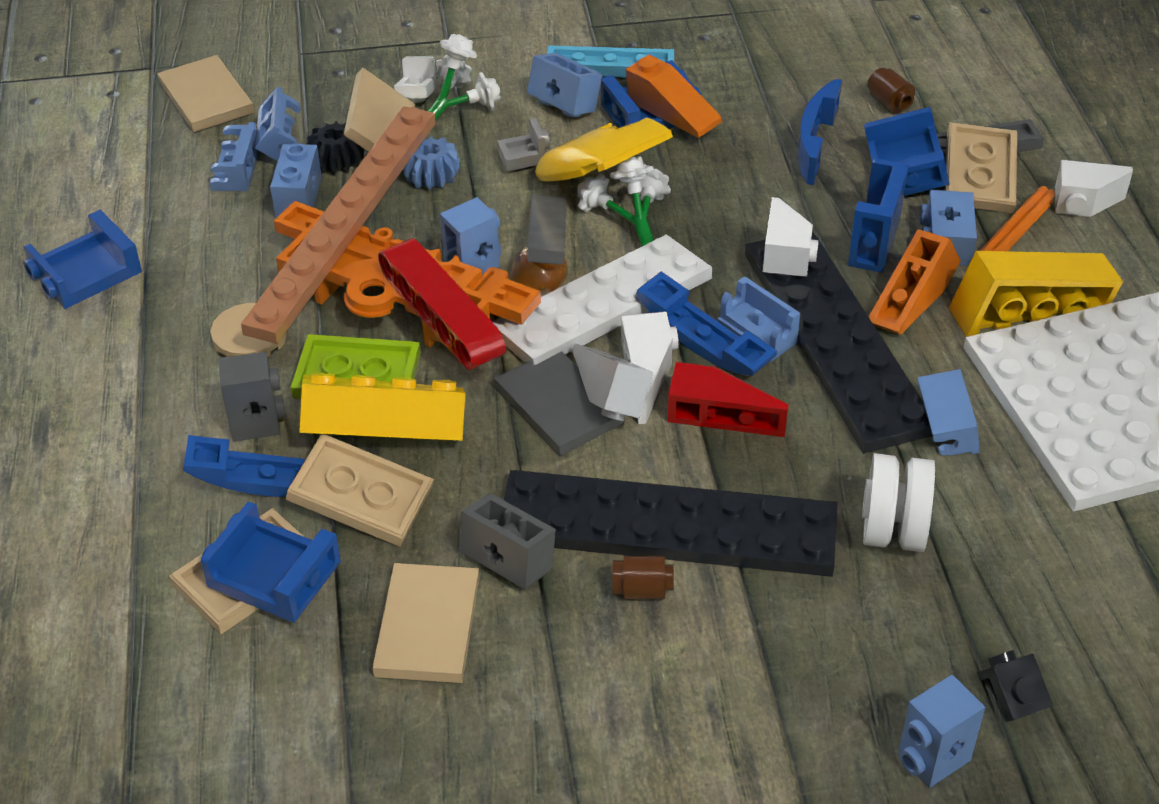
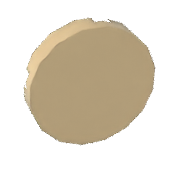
[210,303,287,357]

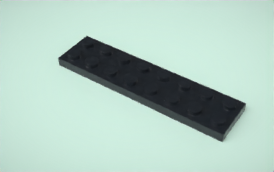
[745,230,932,454]
[504,470,838,577]

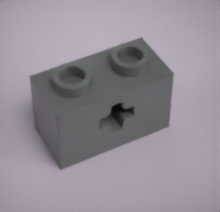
[218,351,286,442]
[460,493,556,589]

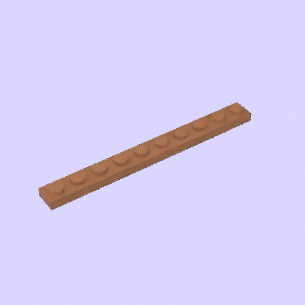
[241,106,435,344]

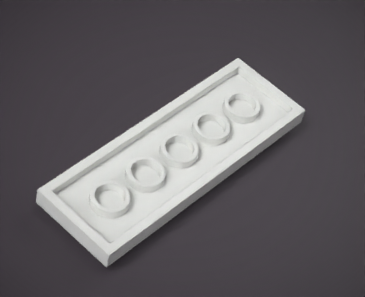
[492,234,712,365]

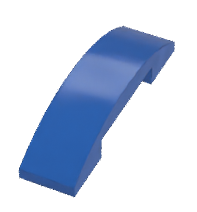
[798,79,842,185]
[636,271,777,376]
[183,435,306,497]

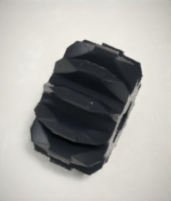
[307,120,365,175]

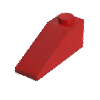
[668,362,789,438]

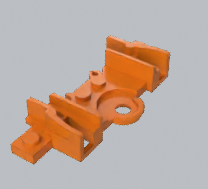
[274,201,541,347]

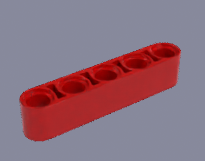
[378,238,506,370]

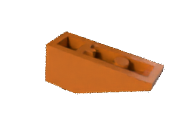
[626,54,722,138]
[869,229,961,335]

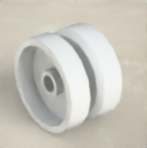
[862,453,935,552]

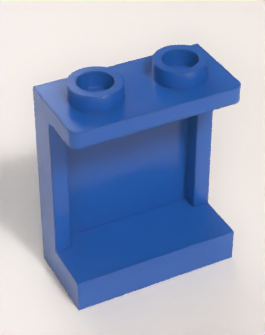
[601,60,702,129]
[864,107,950,196]
[848,159,909,273]
[23,209,142,309]
[200,501,341,623]

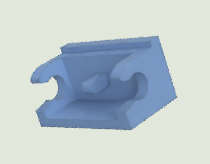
[255,86,301,161]
[210,122,260,191]
[717,276,800,361]
[917,369,980,455]

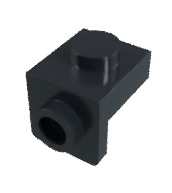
[977,650,1053,722]

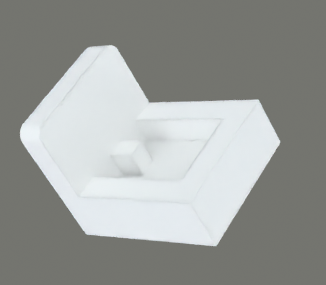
[394,56,437,103]

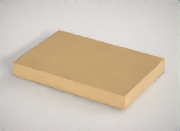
[157,55,255,132]
[344,68,415,152]
[944,122,1017,213]
[286,434,434,547]
[169,508,304,634]
[373,563,480,683]

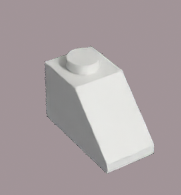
[1055,160,1133,217]
[763,197,818,276]

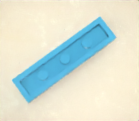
[547,46,675,79]

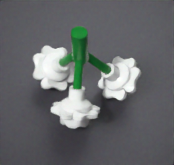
[428,34,501,122]
[577,156,671,247]

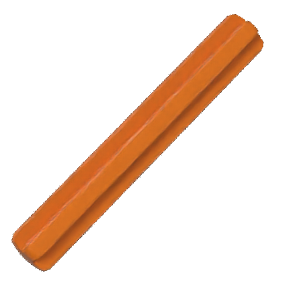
[979,186,1055,251]

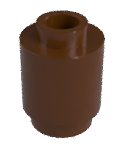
[867,68,915,113]
[612,556,674,599]

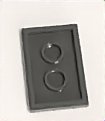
[494,351,625,456]

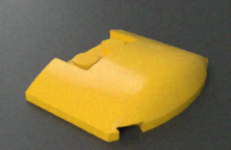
[535,117,673,182]

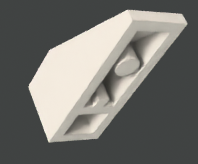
[621,312,678,424]

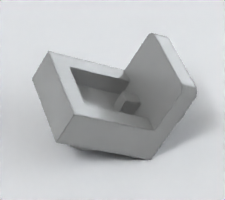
[497,118,550,171]

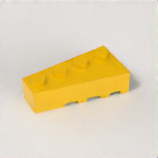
[949,251,1124,337]
[300,373,466,441]

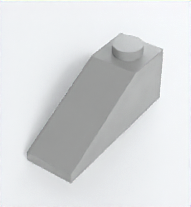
[572,344,654,421]

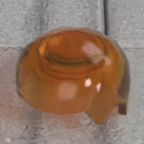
[510,246,568,291]

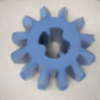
[403,136,460,191]

